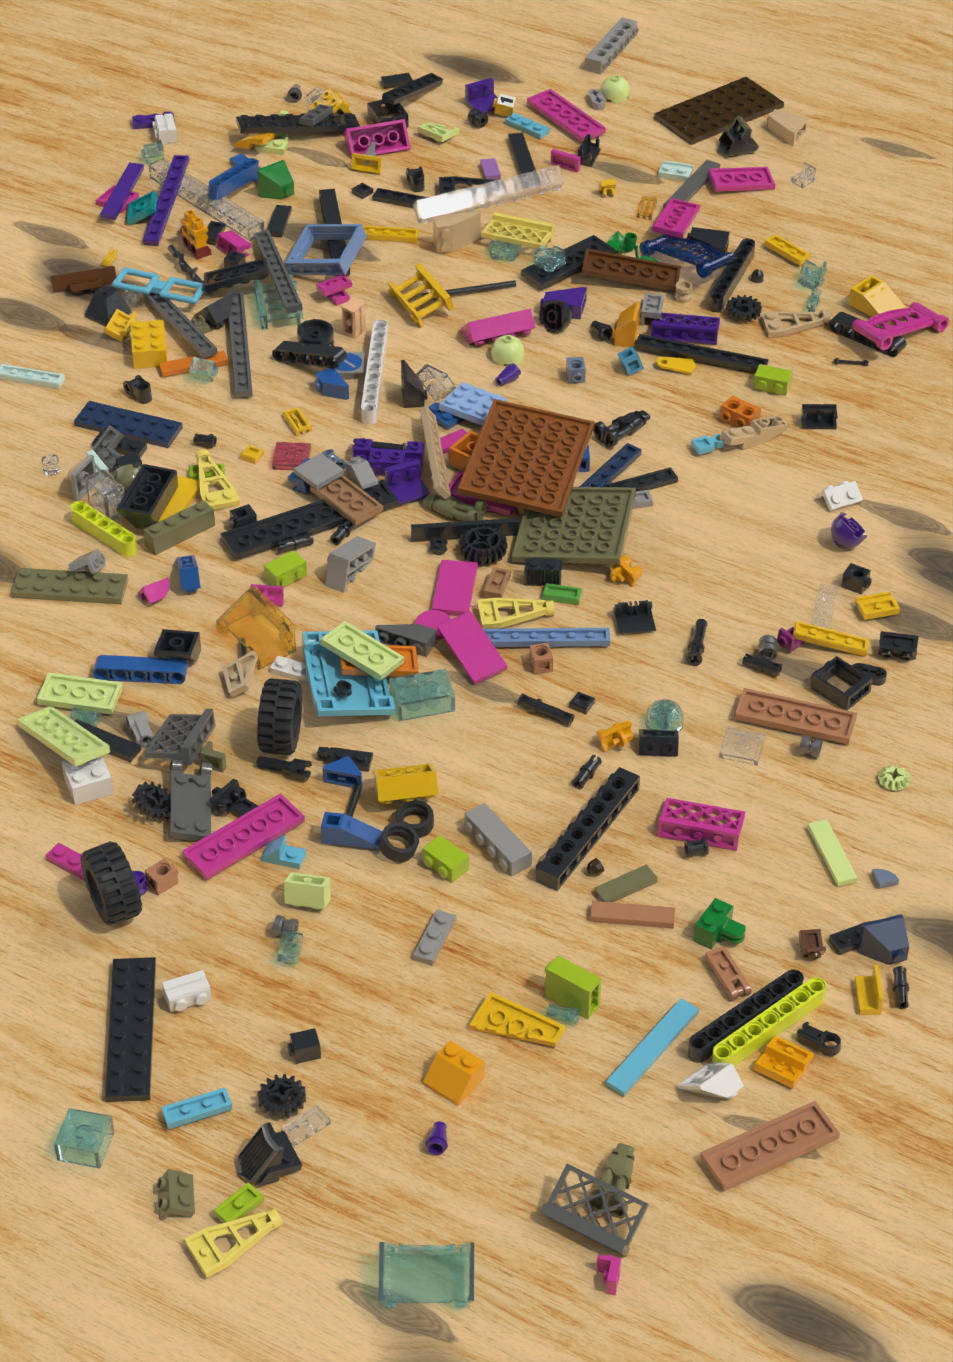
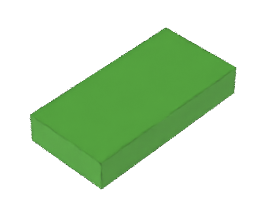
[542,583,582,605]

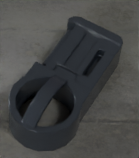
[797,1022,841,1056]

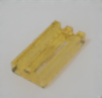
[636,196,658,220]

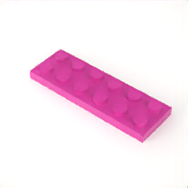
[527,89,606,142]
[182,793,305,880]

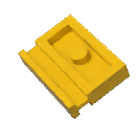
[855,591,900,620]

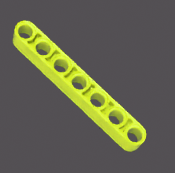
[712,977,827,1066]

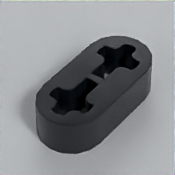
[852,663,887,686]

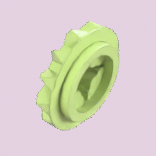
[878,765,910,791]

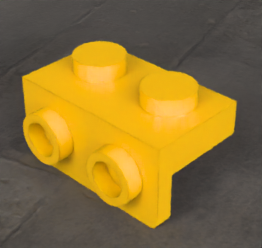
[103,309,137,342]

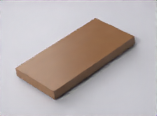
[310,475,383,526]

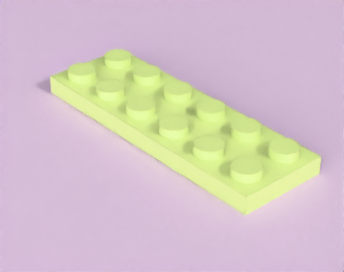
[17,706,110,766]

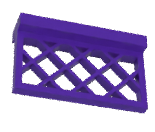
[651,312,720,345]

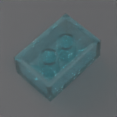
[390,669,455,721]

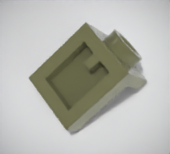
[199,741,226,773]

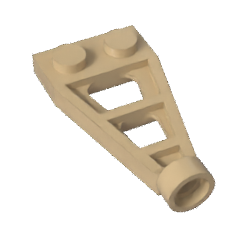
[761,310,831,338]

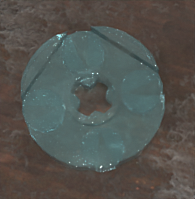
[489,240,521,262]
[534,246,566,272]

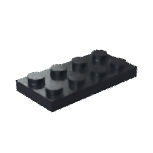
[204,258,269,292]

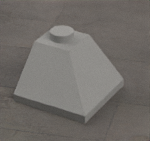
[68,455,97,502]

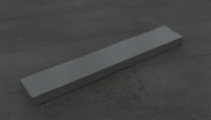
[663,160,720,209]

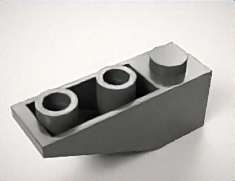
[375,624,436,657]

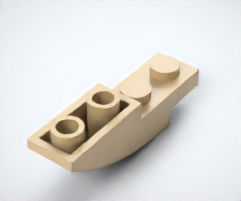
[721,416,789,449]

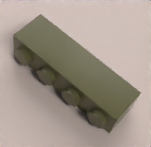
[143,500,215,555]

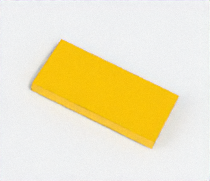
[158,475,200,522]

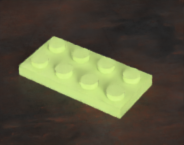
[320,621,405,681]
[37,673,123,715]

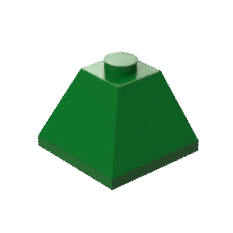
[257,160,295,200]

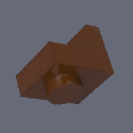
[798,929,826,959]

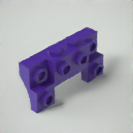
[353,438,425,477]

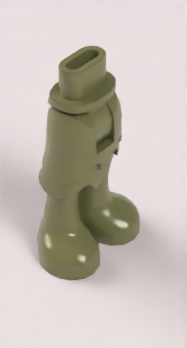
[423,494,487,521]
[585,1143,635,1218]

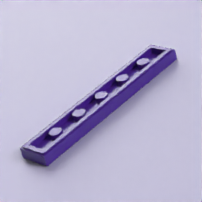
[100,162,144,220]

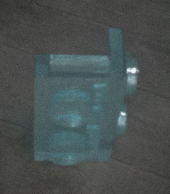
[798,259,827,291]

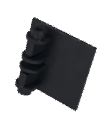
[613,600,656,634]

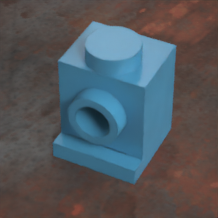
[617,347,644,376]

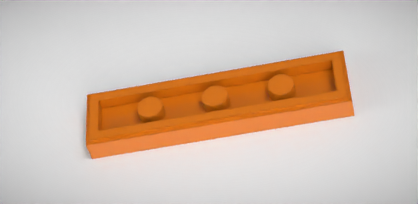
[159,350,228,377]

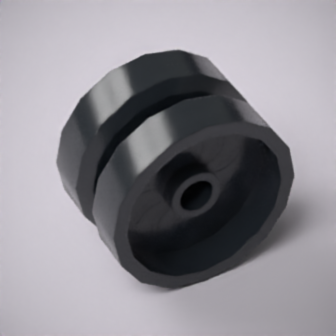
[297,319,334,346]

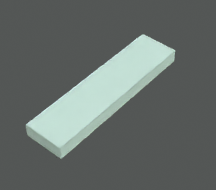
[0,364,65,389]

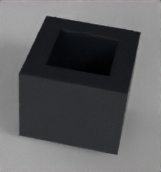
[224,251,246,268]

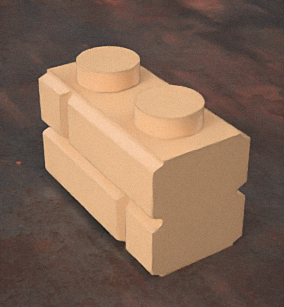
[342,298,366,339]

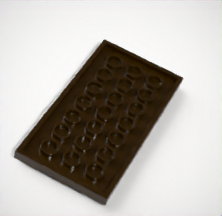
[654,76,784,145]

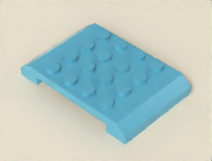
[302,630,395,717]

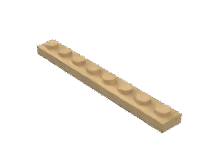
[420,405,451,500]

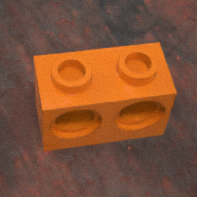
[720,395,761,428]

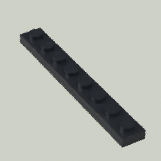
[635,334,769,373]

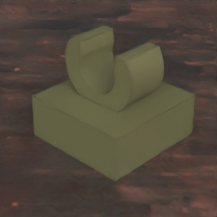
[191,315,210,334]

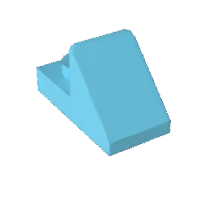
[261,835,306,869]

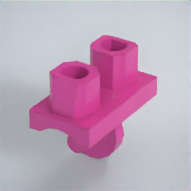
[250,584,284,607]

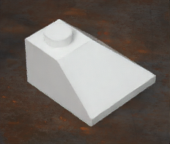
[676,1063,744,1099]

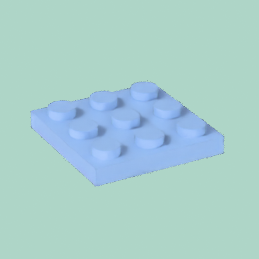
[439,382,508,426]

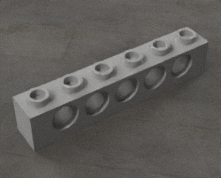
[585,17,639,75]

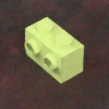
[284,872,331,910]

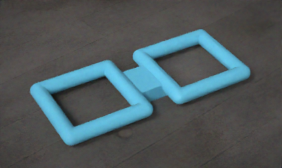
[112,267,205,304]

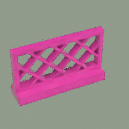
[657,798,746,851]

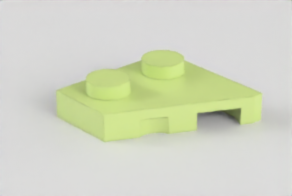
[418,122,460,142]

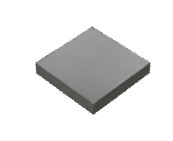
[294,453,344,490]

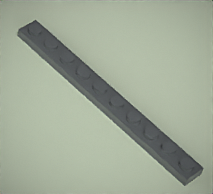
[253,230,303,313]
[227,291,253,398]

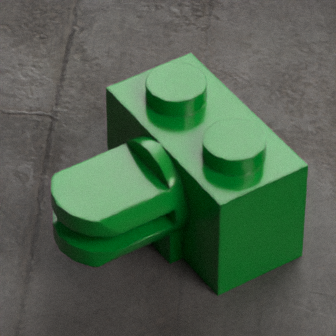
[693,898,746,950]

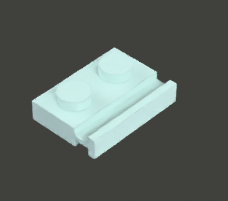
[658,160,693,182]

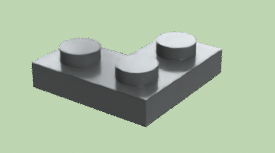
[92,425,124,472]

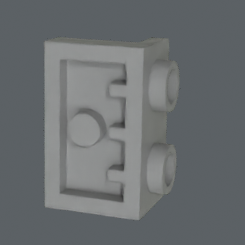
[640,293,664,325]
[68,549,106,574]

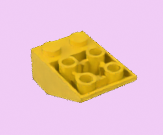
[849,275,906,324]

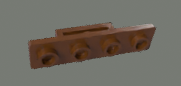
[51,266,116,294]

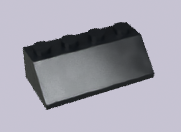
[117,464,179,529]

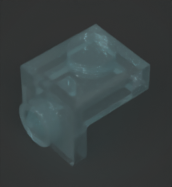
[277,930,303,964]

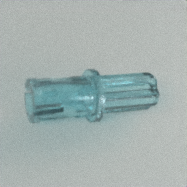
[806,288,822,312]

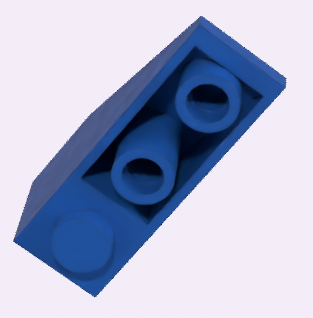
[321,812,383,850]

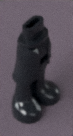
[593,410,651,448]

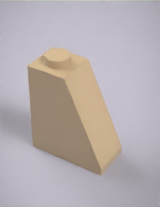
[767,109,808,146]

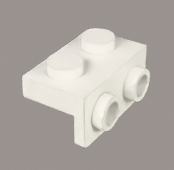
[819,481,863,512]

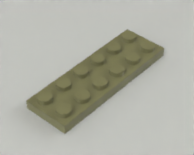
[11,568,128,604]

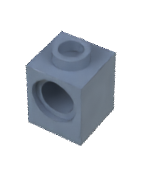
[566,357,586,383]

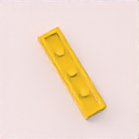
[362,225,419,243]
[793,621,869,657]

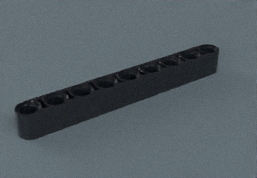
[319,188,350,276]

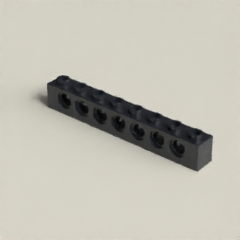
[535,767,640,891]

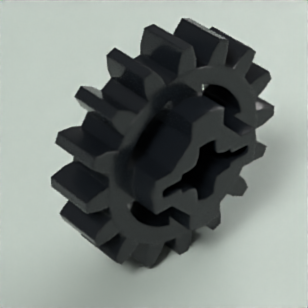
[726,295,762,322]
[132,781,170,822]
[258,1074,306,1119]

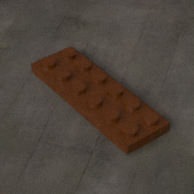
[581,249,681,292]

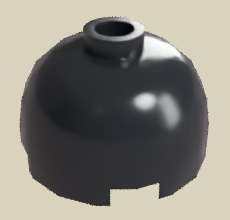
[539,299,572,333]

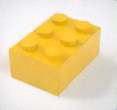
[130,320,167,369]
[373,763,439,804]

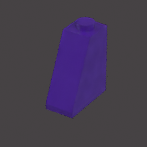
[540,287,587,320]

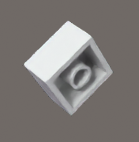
[62,757,114,805]

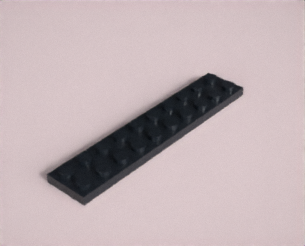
[220,480,399,560]

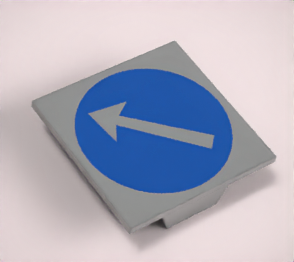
[334,352,364,380]

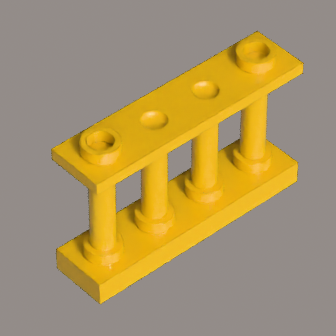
[387,263,455,328]

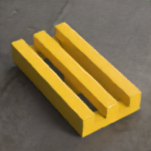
[283,407,312,436]

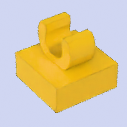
[598,179,617,198]

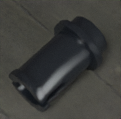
[193,433,217,448]

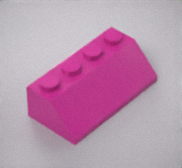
[343,119,411,158]
[461,308,535,346]

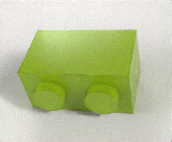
[753,364,792,396]
[264,550,307,587]
[423,835,469,883]

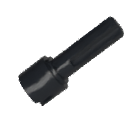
[256,756,312,780]

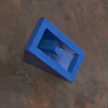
[323,756,362,788]

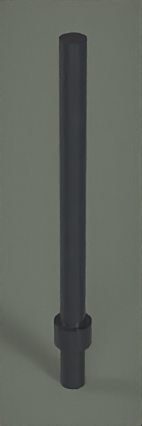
[421,280,516,300]

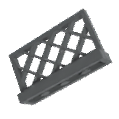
[144,709,216,765]
[540,1163,649,1257]

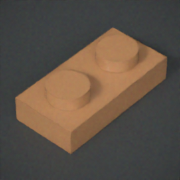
[484,567,511,598]

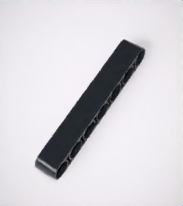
[708,238,755,313]
[688,969,804,1063]

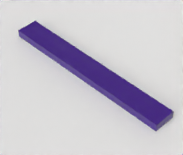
[143,155,190,245]

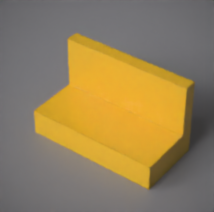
[854,965,884,1015]

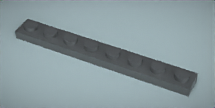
[143,292,218,359]

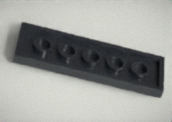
[521,235,615,290]

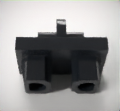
[209,779,247,816]

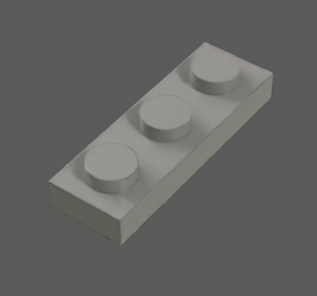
[413,910,456,966]

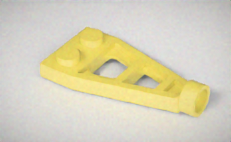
[195,449,240,510]
[477,598,555,629]
[184,1209,283,1278]

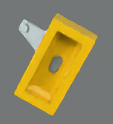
[351,142,383,174]

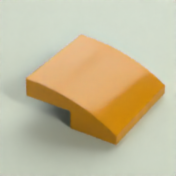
[235,133,275,149]
[753,1035,814,1089]

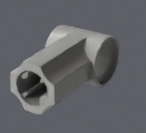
[126,711,154,748]

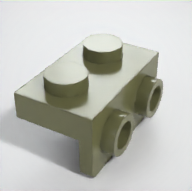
[156,1169,195,1220]

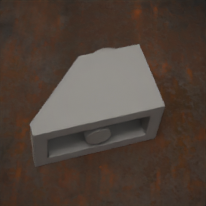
[345,457,378,489]

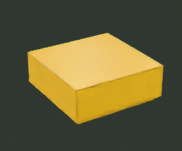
[240,445,264,464]

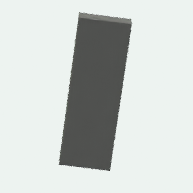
[299,104,333,127]

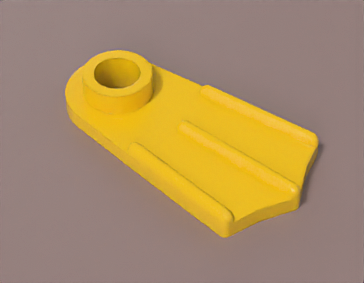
[656,357,696,375]

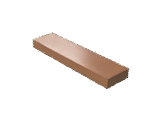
[590,901,675,928]

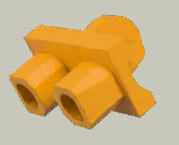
[610,555,642,587]
[597,720,634,752]

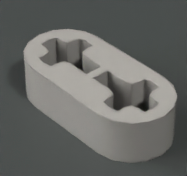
[588,89,605,110]

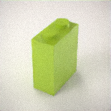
[544,955,601,1019]

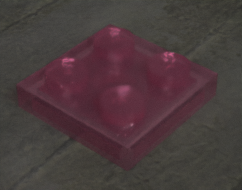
[272,442,311,470]

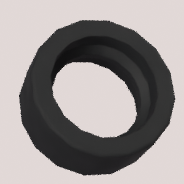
[396,800,434,838]
[378,822,419,862]

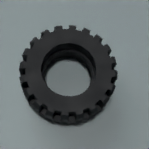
[257,678,303,755]
[80,841,142,926]

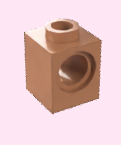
[530,643,553,674]
[144,858,179,896]

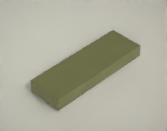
[594,864,658,902]

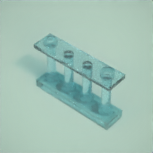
[254,274,303,330]

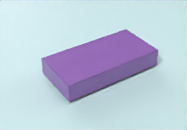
[480,158,501,180]

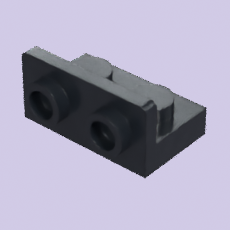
[639,729,679,756]

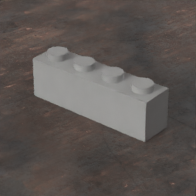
[464,803,532,876]

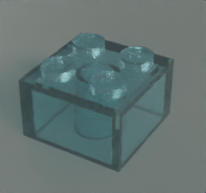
[54,1108,114,1169]

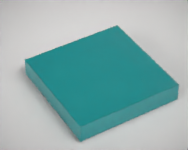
[127,190,157,225]

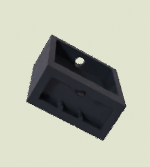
[367,99,409,128]
[811,656,873,711]

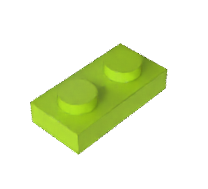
[214,1182,264,1223]

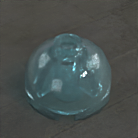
[645,699,684,731]

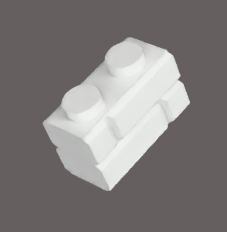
[152,113,177,144]
[162,970,212,1012]

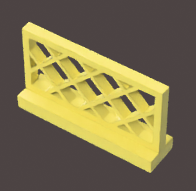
[481,212,554,249]

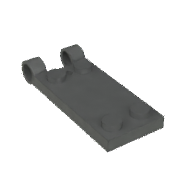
[169,759,212,841]

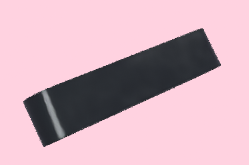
[828,312,907,357]
[272,341,347,369]

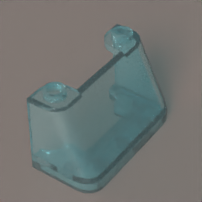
[378,1242,474,1307]

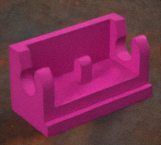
[216,230,251,257]

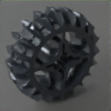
[459,525,508,566]

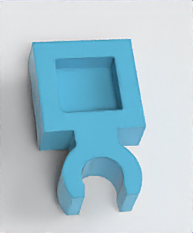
[691,434,724,455]

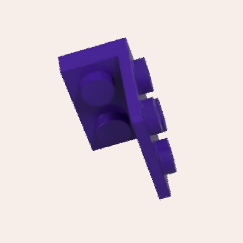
[465,78,498,113]
[384,459,430,505]

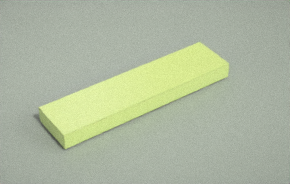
[808,819,857,887]

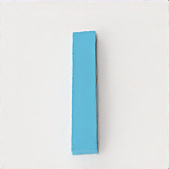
[606,999,699,1097]

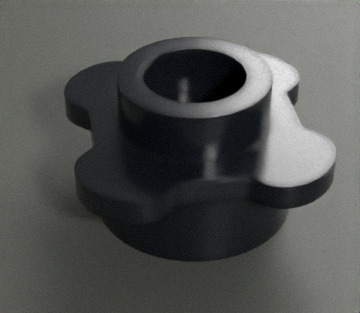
[429,539,448,555]

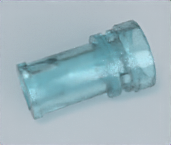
[70,707,101,727]
[547,1003,580,1026]

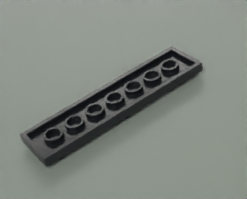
[236,112,360,134]
[105,957,156,1102]

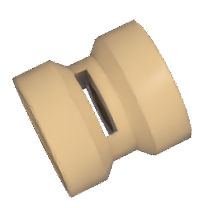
[675,280,692,303]

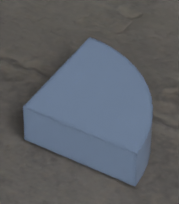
[871,869,899,889]

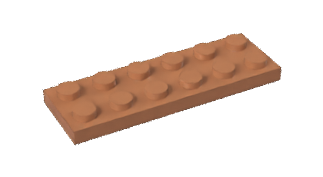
[734,688,857,745]
[700,1101,840,1191]

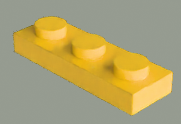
[764,234,811,266]

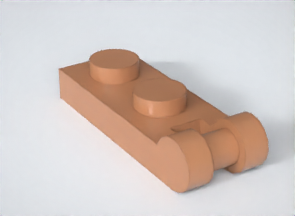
[705,946,752,1001]

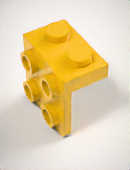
[309,88,352,113]

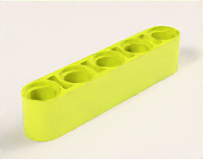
[70,501,137,557]

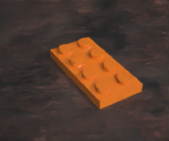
[340,645,419,677]

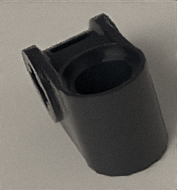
[406,166,425,192]
[123,375,152,404]

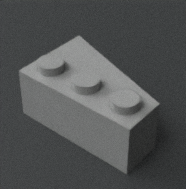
[325,536,376,593]

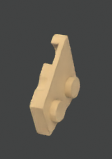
[222,650,258,697]

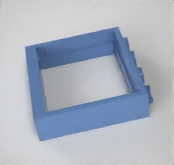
[284,224,367,275]

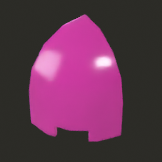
[137,577,170,604]

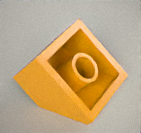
[612,301,640,348]
[423,1040,485,1106]

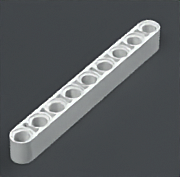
[361,320,388,425]

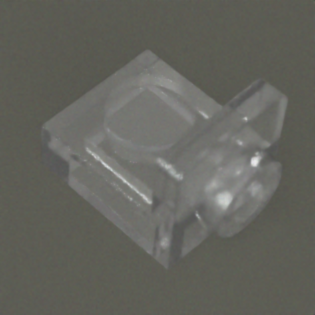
[304,86,326,105]
[791,163,816,188]

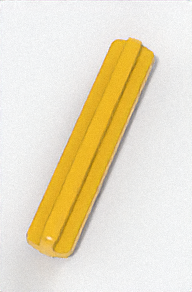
[102,249,118,267]

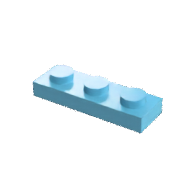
[505,113,550,139]
[161,1087,233,1129]

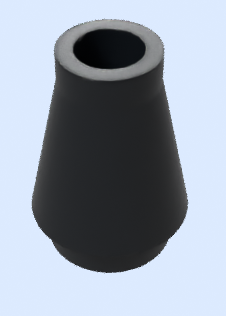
[591,320,613,340]

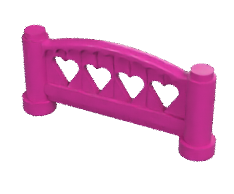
[852,302,949,350]

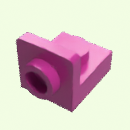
[597,1255,621,1295]

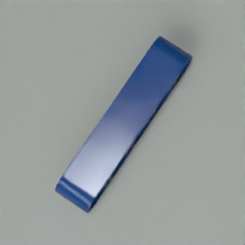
[208,158,259,200]
[93,655,188,684]

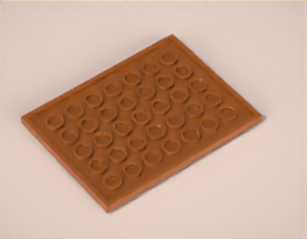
[458,399,595,518]

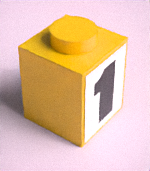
[493,93,517,117]

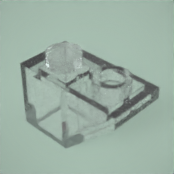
[416,364,456,401]

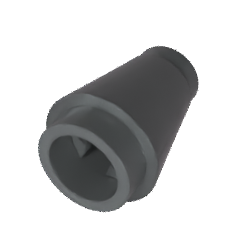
[287,84,302,102]

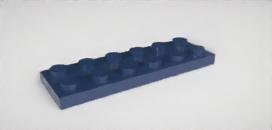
[74,401,183,448]

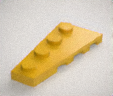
[469,991,566,1047]

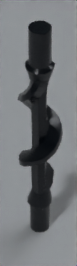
[167,245,212,295]

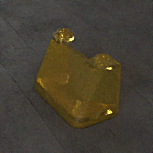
[215,587,296,670]

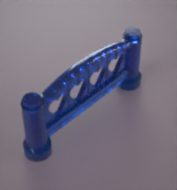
[639,234,735,278]

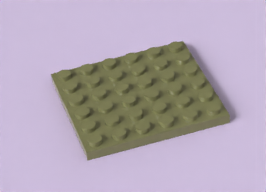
[512,487,636,564]

